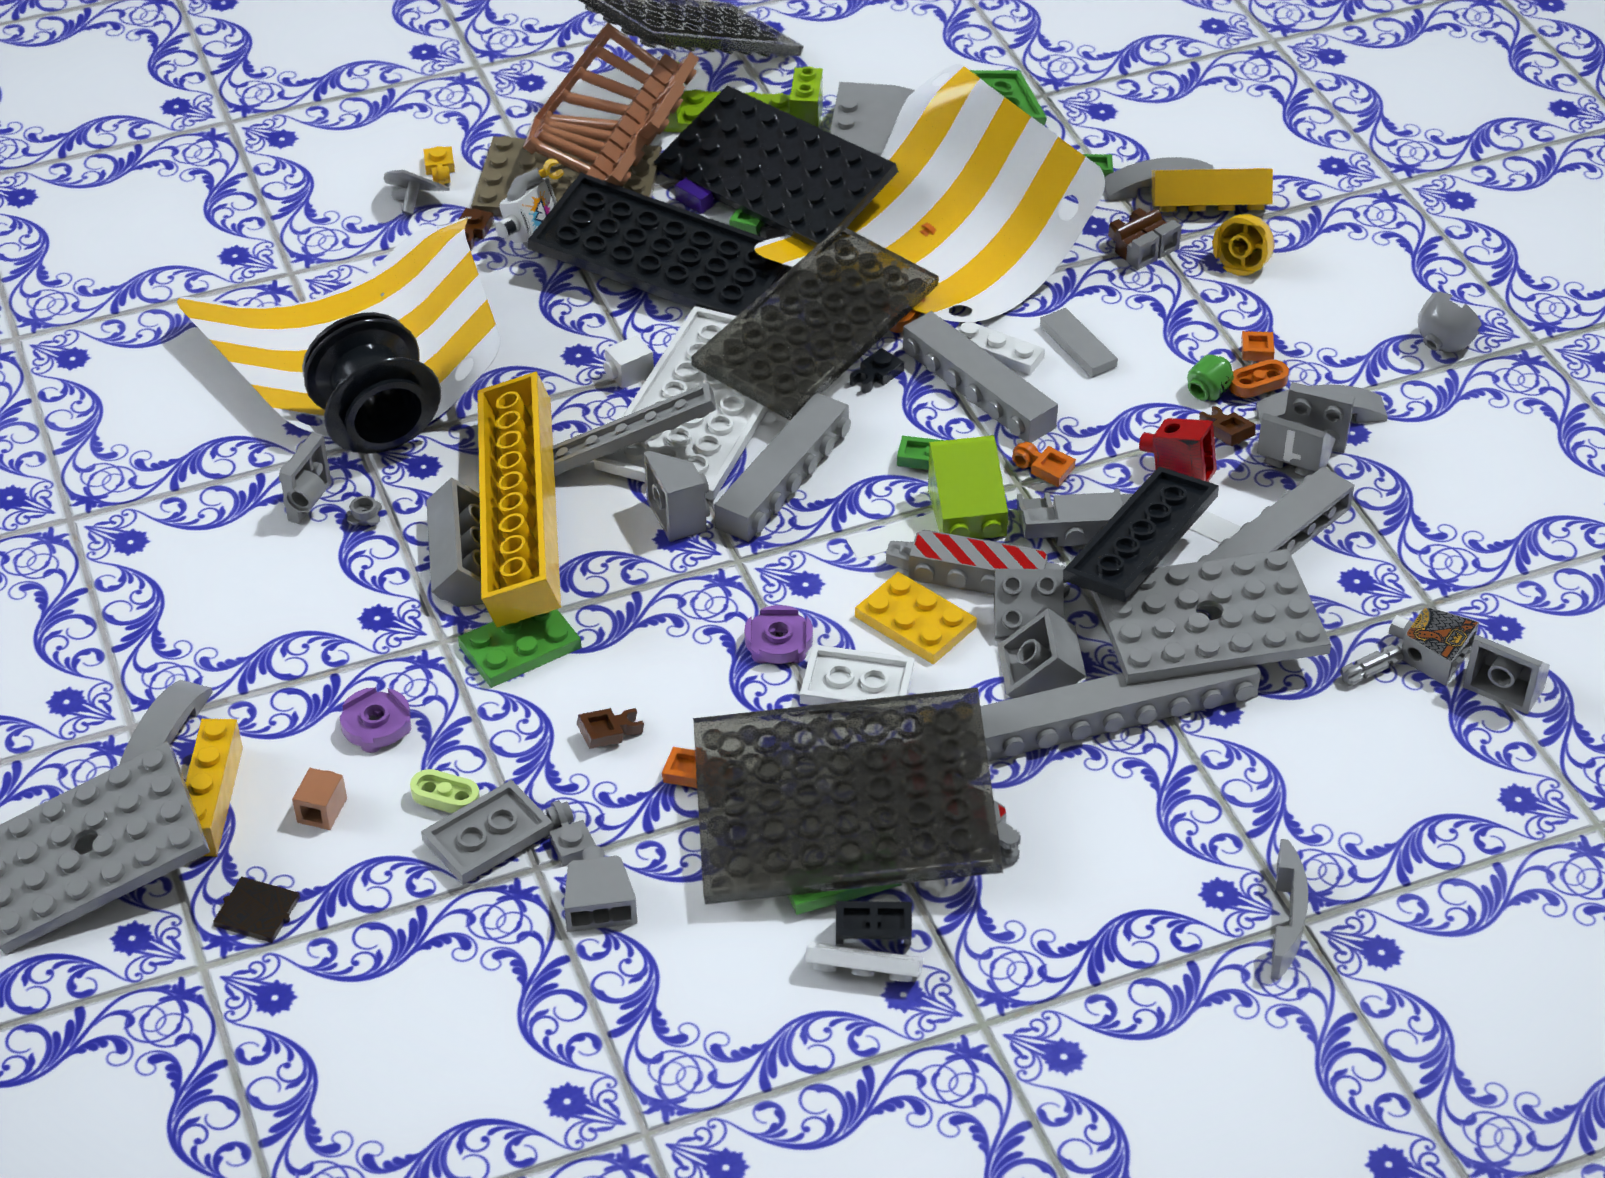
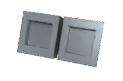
[1108,208,1182,270]

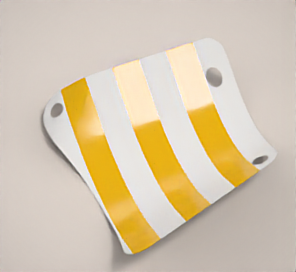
[754,64,1105,322]
[177,217,501,437]

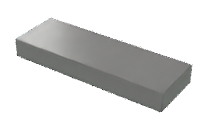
[1040,308,1118,377]

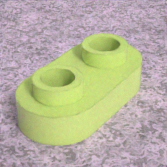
[410,769,480,813]

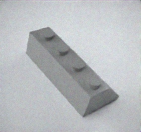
[426,477,484,607]

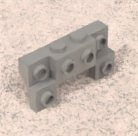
[1016,489,1133,547]

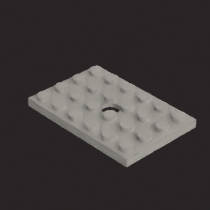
[1092,549,1331,684]
[0,741,210,954]

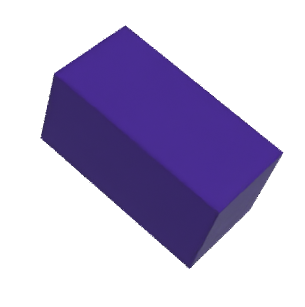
[675,178,714,214]

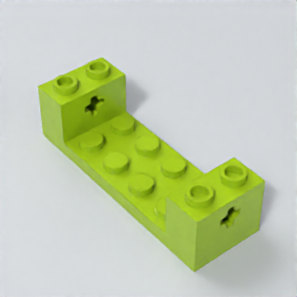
[663,62,823,133]

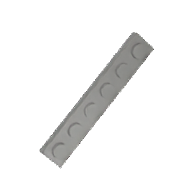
[553,382,716,477]

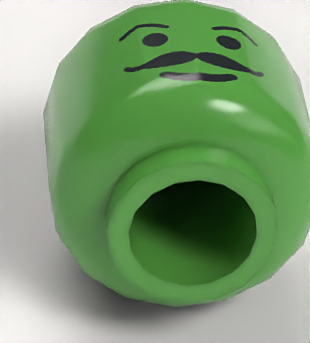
[1187,355,1234,401]

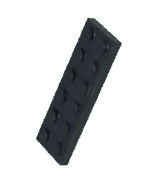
[1063,467,1219,602]

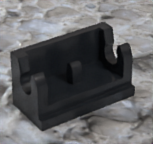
[836,901,912,946]

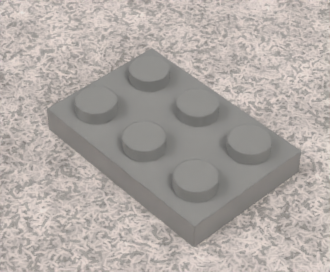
[421,779,554,885]

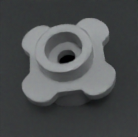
[347,496,382,526]

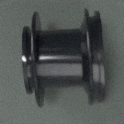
[302,312,441,454]

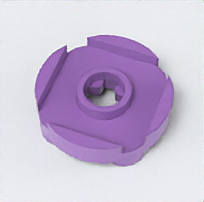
[744,605,813,664]
[340,687,411,753]

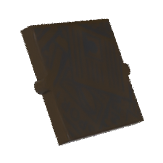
[213,876,300,943]

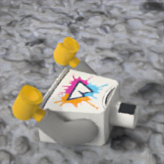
[495,158,564,248]

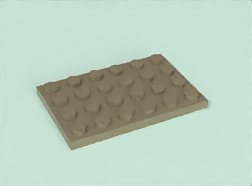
[471,136,662,217]

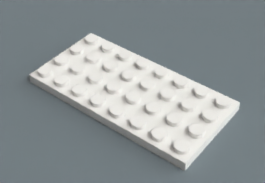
[594,306,808,501]

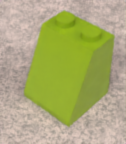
[928,435,1008,539]

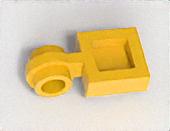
[423,146,455,186]

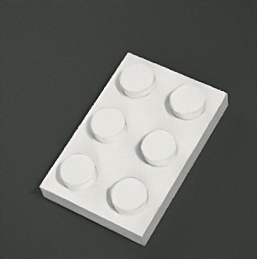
[800,644,915,717]

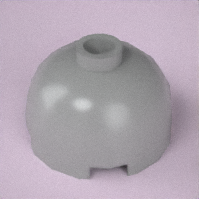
[1417,292,1482,352]

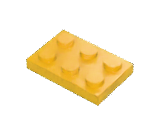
[855,571,977,665]

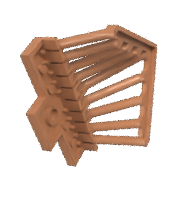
[523,22,699,187]

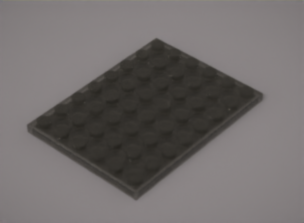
[693,687,1003,904]

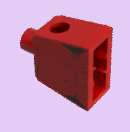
[1139,418,1217,482]

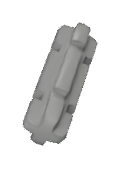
[1340,644,1403,685]

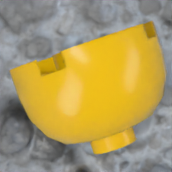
[1212,214,1275,276]

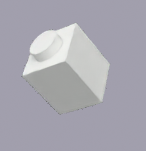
[603,335,654,389]

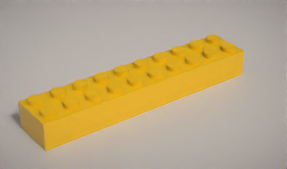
[477,371,561,628]

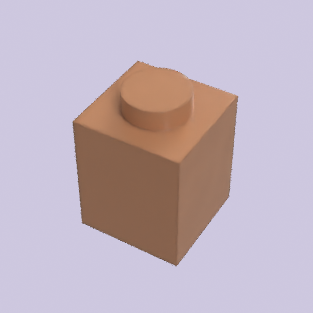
[292,767,347,830]

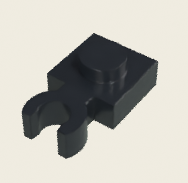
[850,348,904,394]

